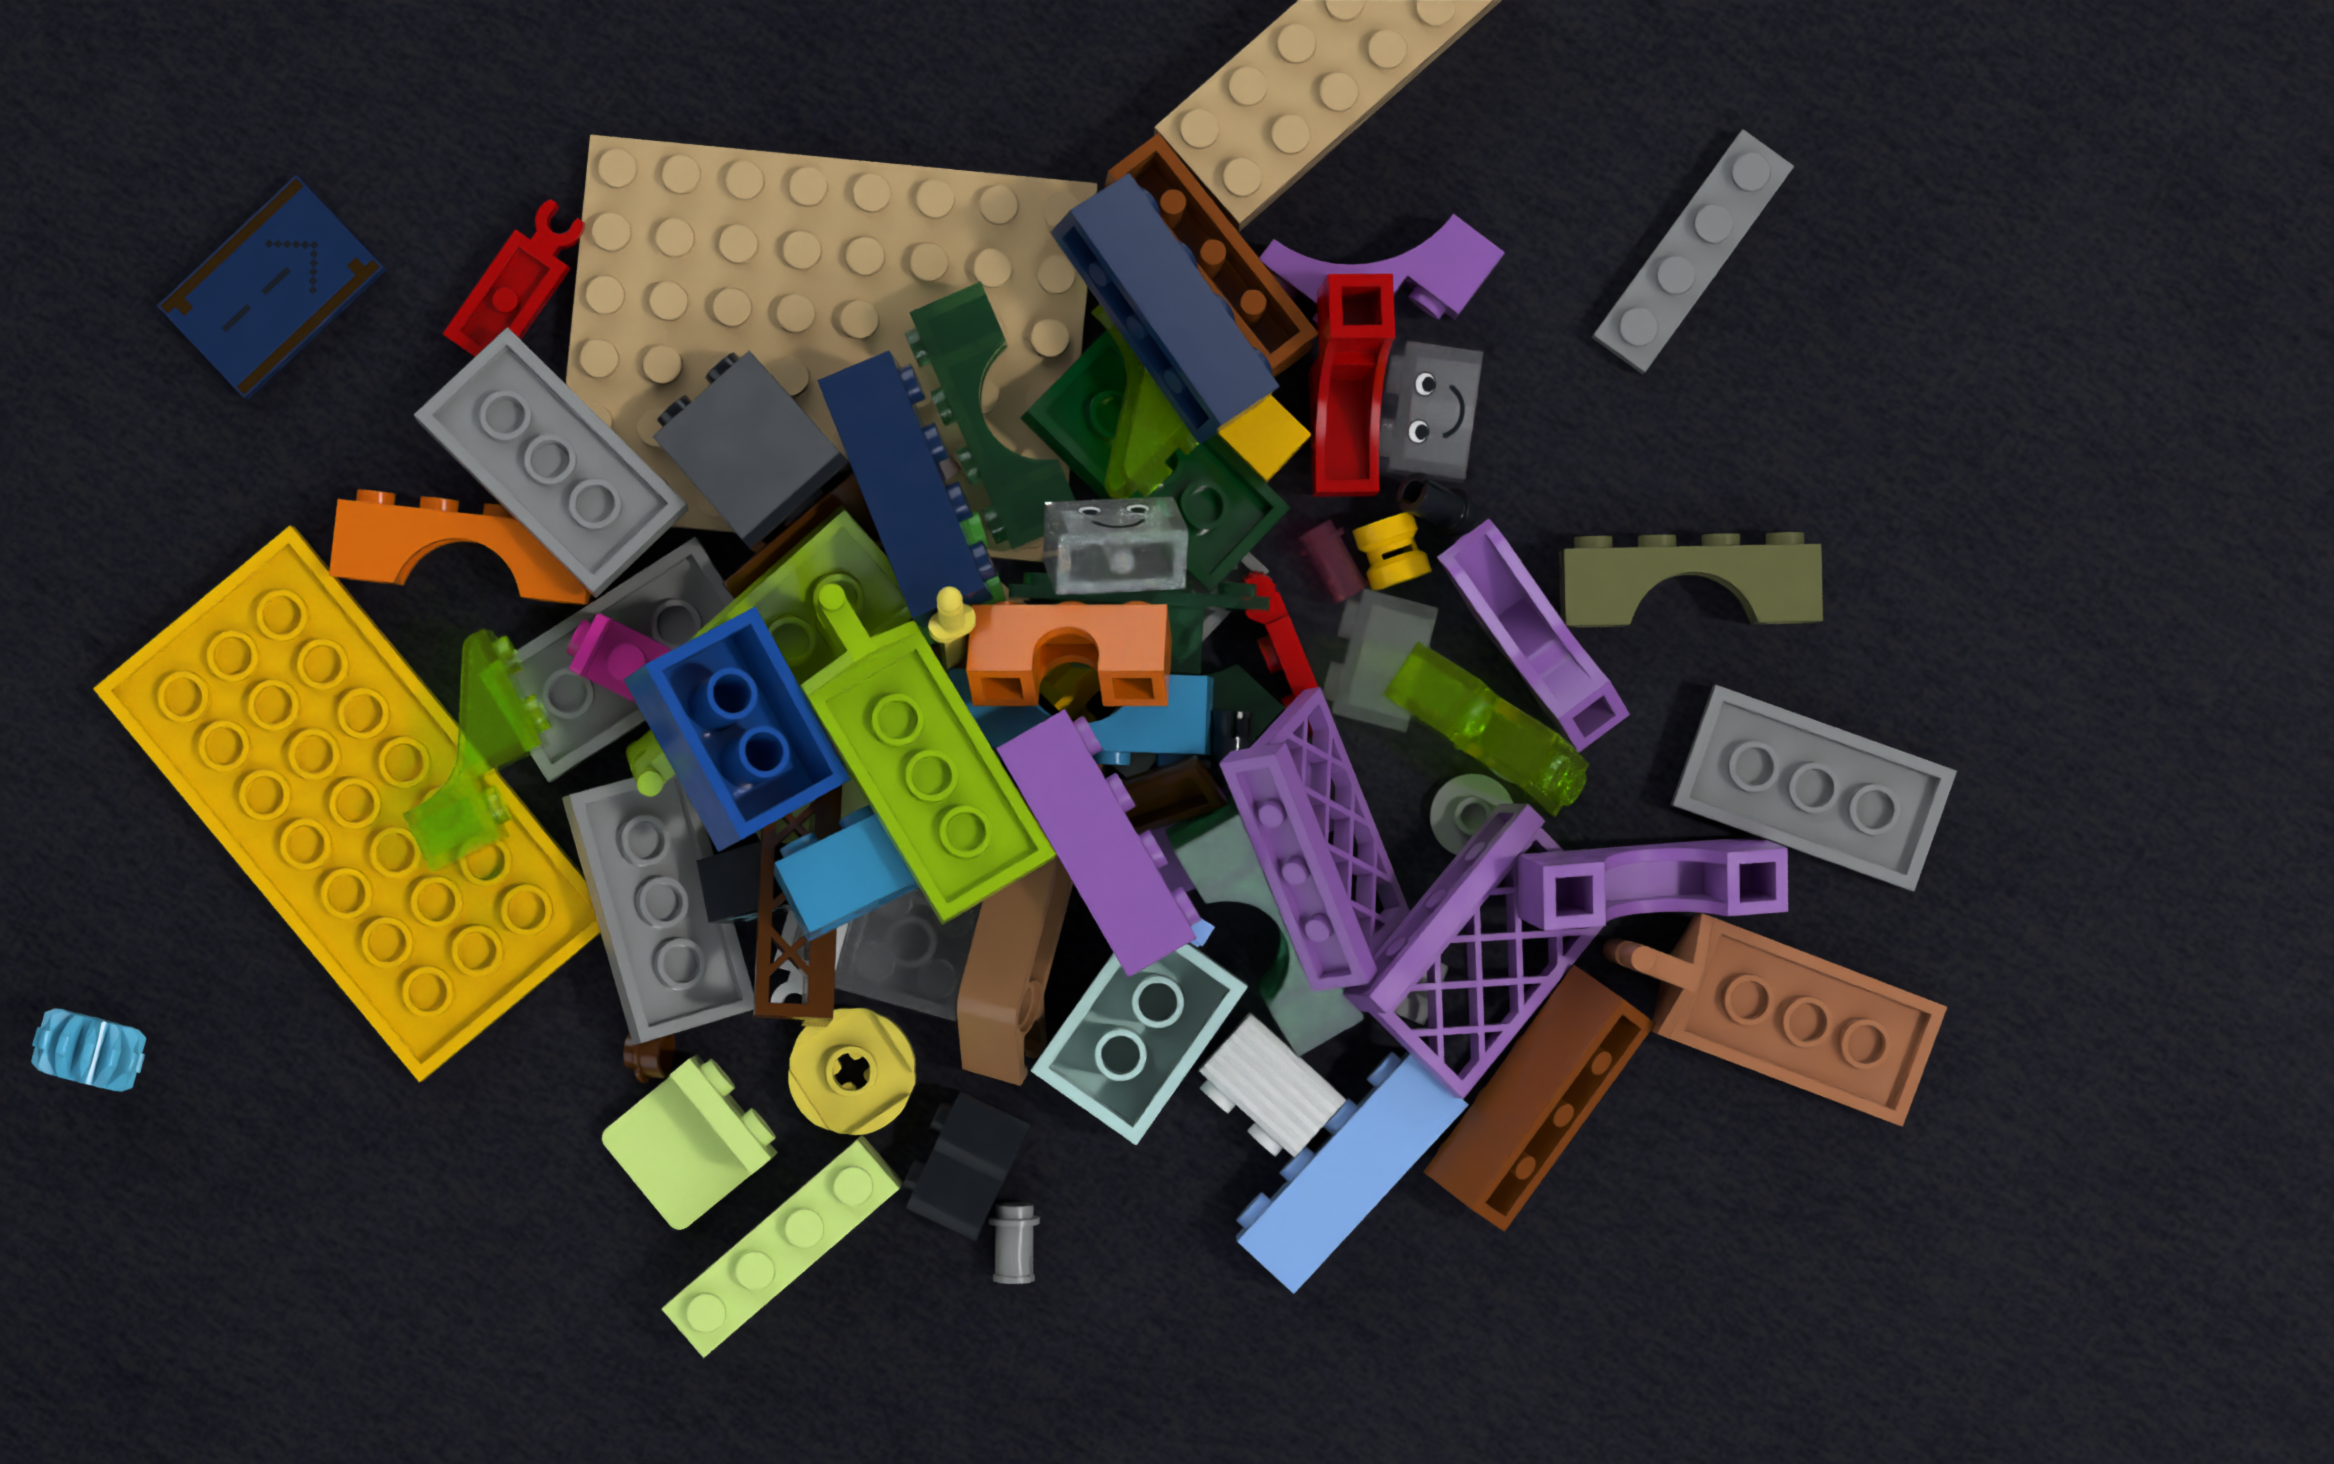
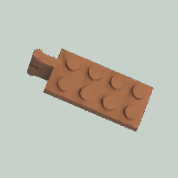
[1603,912,1947,1127]

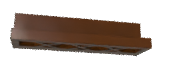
[753,762,843,1027]

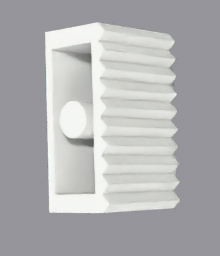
[1199,1012,1346,1157]

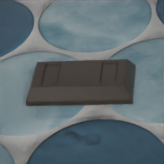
[1121,754,1229,835]

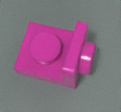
[566,613,673,704]

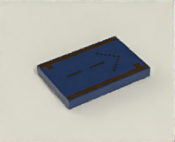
[157,175,387,400]

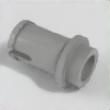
[989,1202,1040,1284]

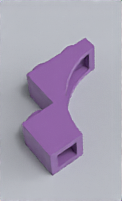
[1259,214,1505,326]

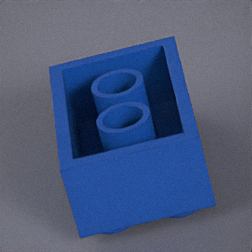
[623,606,851,852]

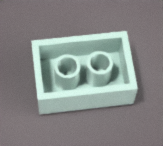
[1031,943,1248,1145]

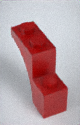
[1308,274,1395,497]

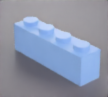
[1236,1051,1469,1294]

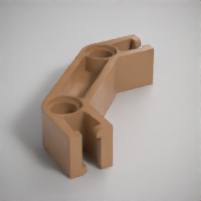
[957,764,1109,1086]

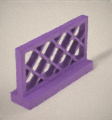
[1219,687,1410,992]
[1342,804,1603,1099]

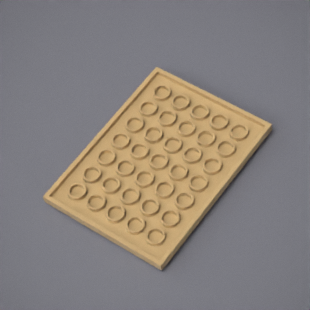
[566,135,1098,565]

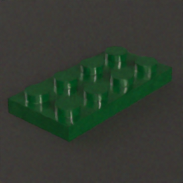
[1020,327,1291,599]

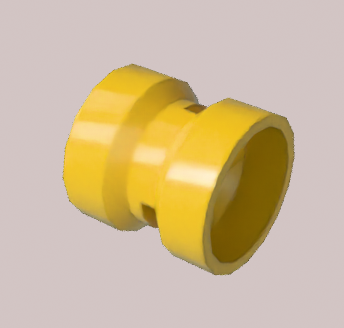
[1352,512,1432,592]

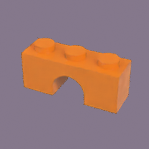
[966,601,1172,706]

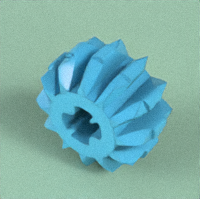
[31,1008,146,1092]

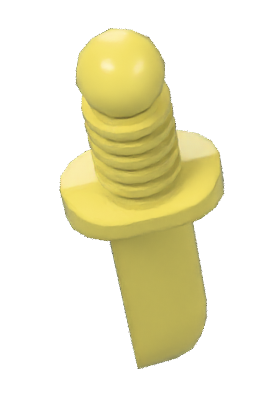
[928,586,976,671]

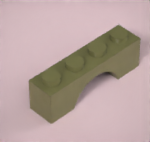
[1559,532,1823,628]

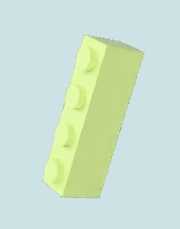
[662,1135,904,1358]

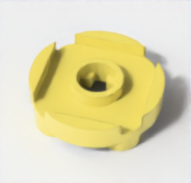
[788,1007,916,1135]

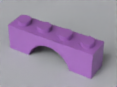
[1517,837,1788,931]

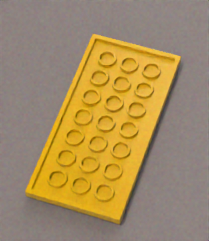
[93,525,601,1082]

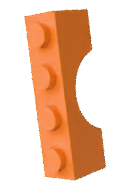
[329,489,593,606]

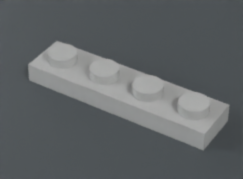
[1592,129,1794,374]

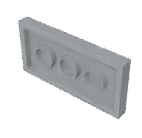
[414,327,689,598]
[480,537,734,782]
[1671,685,1957,891]
[562,774,754,1045]

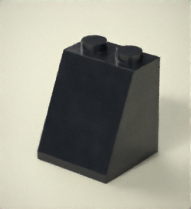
[653,350,854,553]

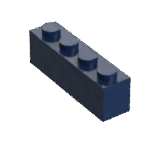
[1050,173,1280,445]
[817,350,997,628]

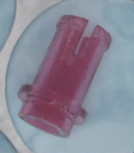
[1297,519,1370,605]

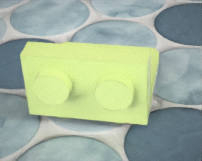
[602,1055,777,1230]

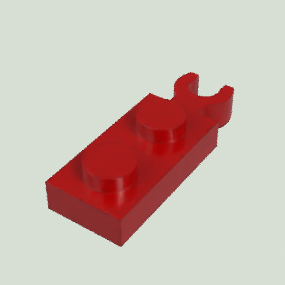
[443,199,585,357]

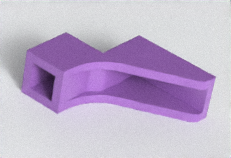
[1437,519,1630,753]

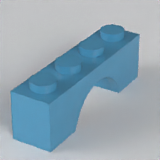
[949,668,1214,766]

